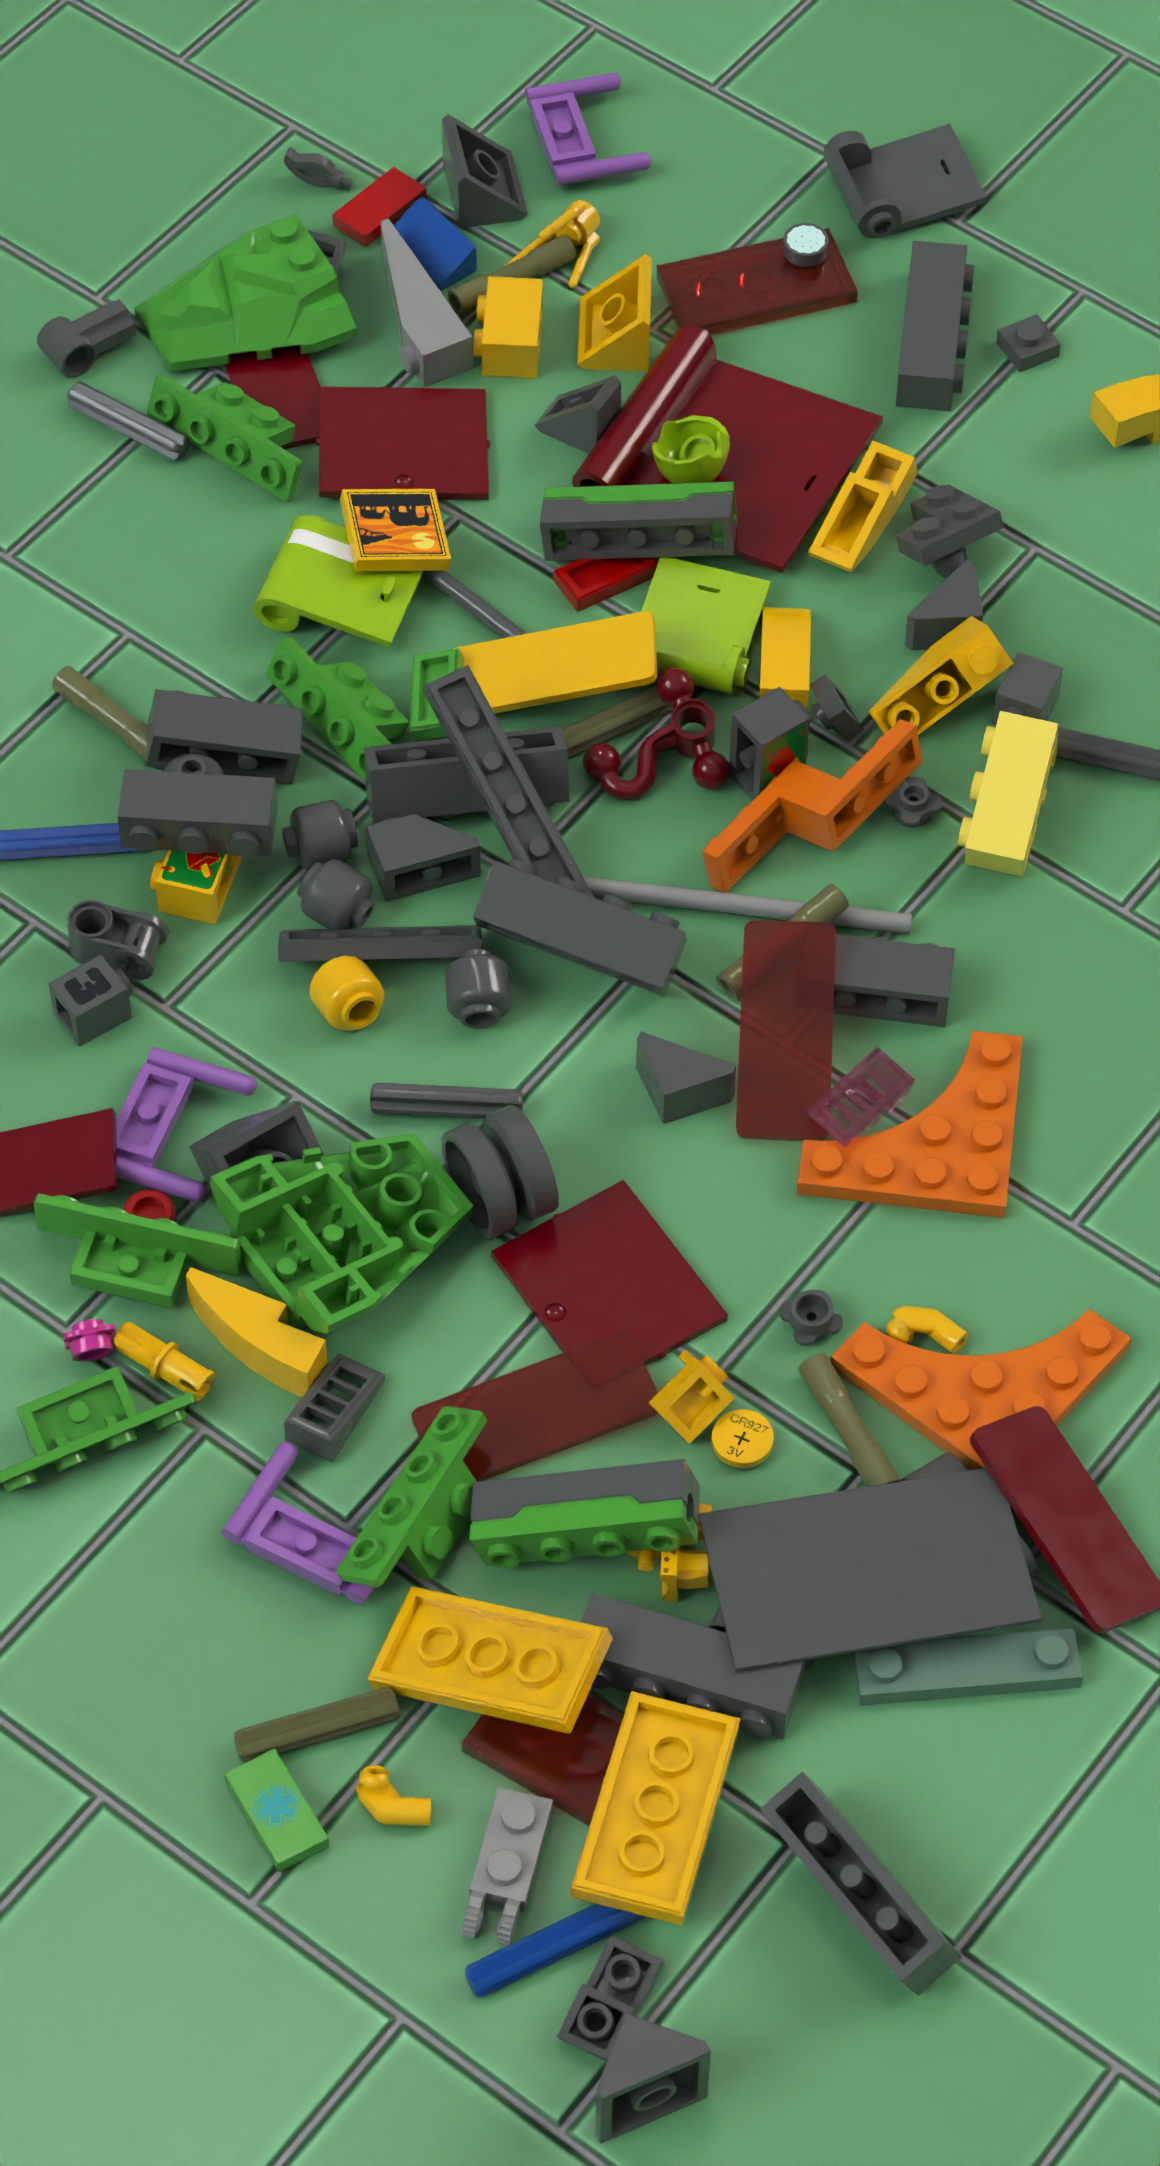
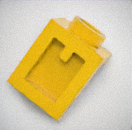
[648,1349,735,1444]

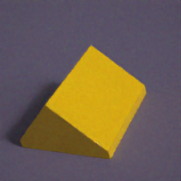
[577,254,652,371]

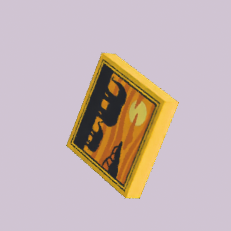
[340,489,451,571]

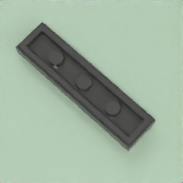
[278,925,482,962]

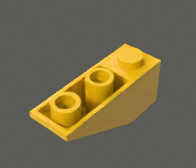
[868,616,1014,735]

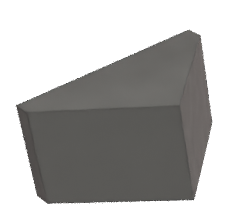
[535,375,621,454]
[905,559,983,650]
[636,1031,736,1124]

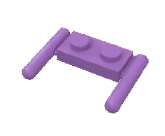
[525,73,651,186]
[116,1047,257,1202]
[221,1442,375,1605]

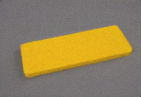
[453,611,657,714]

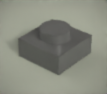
[996,314,1061,372]
[809,674,864,740]

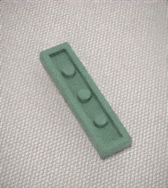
[852,1628,1083,1706]

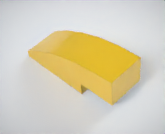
[1090,374,1160,448]
[808,441,918,573]
[759,607,811,712]
[186,1267,328,1398]

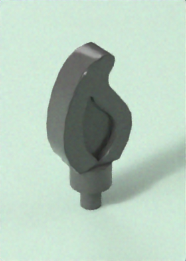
[284,147,353,190]

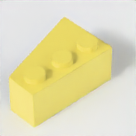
[958,711,1058,877]

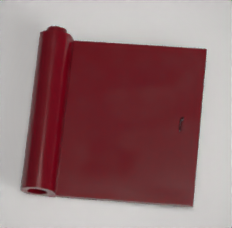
[572,325,883,573]

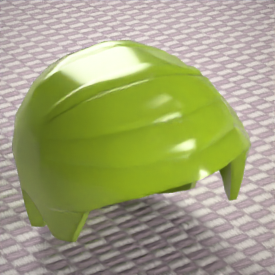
[652,415,730,484]

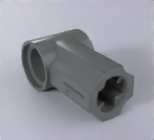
[37,299,136,378]

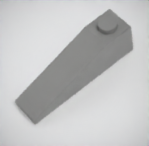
[380,218,473,387]

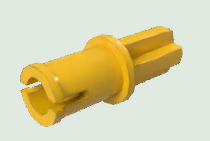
[113,1322,216,1402]

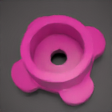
[63,1319,116,1362]

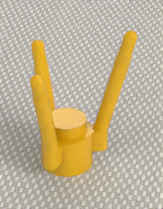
[503,200,601,289]

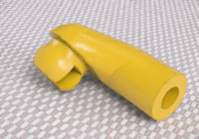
[886,1305,969,1354]
[356,1765,432,1826]

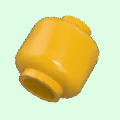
[309,955,385,1031]

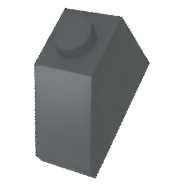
[366,814,481,902]

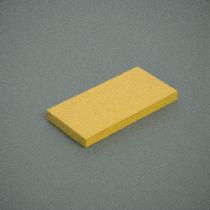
[367,1586,613,1734]
[570,1691,741,1926]

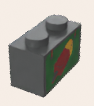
[729,686,810,801]

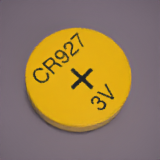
[711,1409,774,1469]

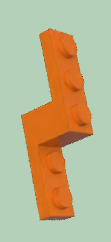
[702,719,923,893]

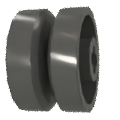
[441,1105,559,1240]

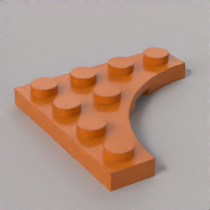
[797,1030,1023,1218]
[830,1309,1132,1470]

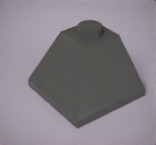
[189,1101,324,1193]

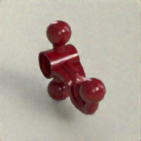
[582,667,731,800]

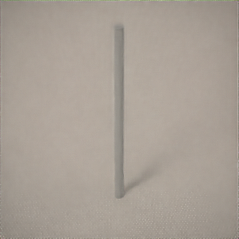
[488,866,912,934]

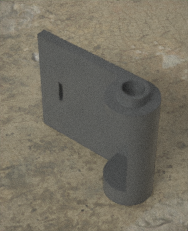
[823,124,987,238]

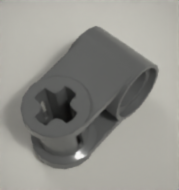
[67,900,169,980]

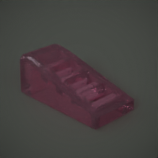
[807,1046,915,1148]

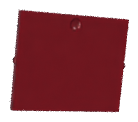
[316,386,490,500]
[491,1180,728,1394]

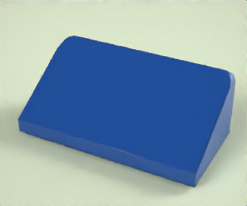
[394,197,477,290]

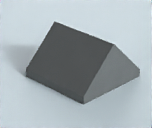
[442,114,528,229]
[595,2013,711,2144]

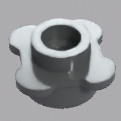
[884,777,943,828]
[780,1290,843,1346]

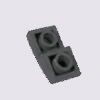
[557,1935,664,2062]

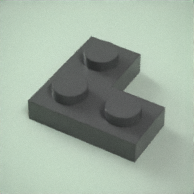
[896,484,1004,566]

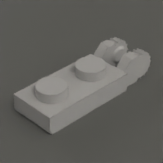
[462,1787,553,1946]

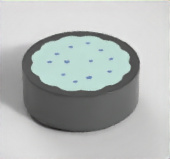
[783,223,829,267]

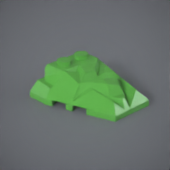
[134,214,357,372]
[210,1133,474,1334]

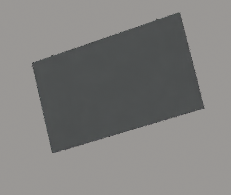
[699,1468,1042,1672]

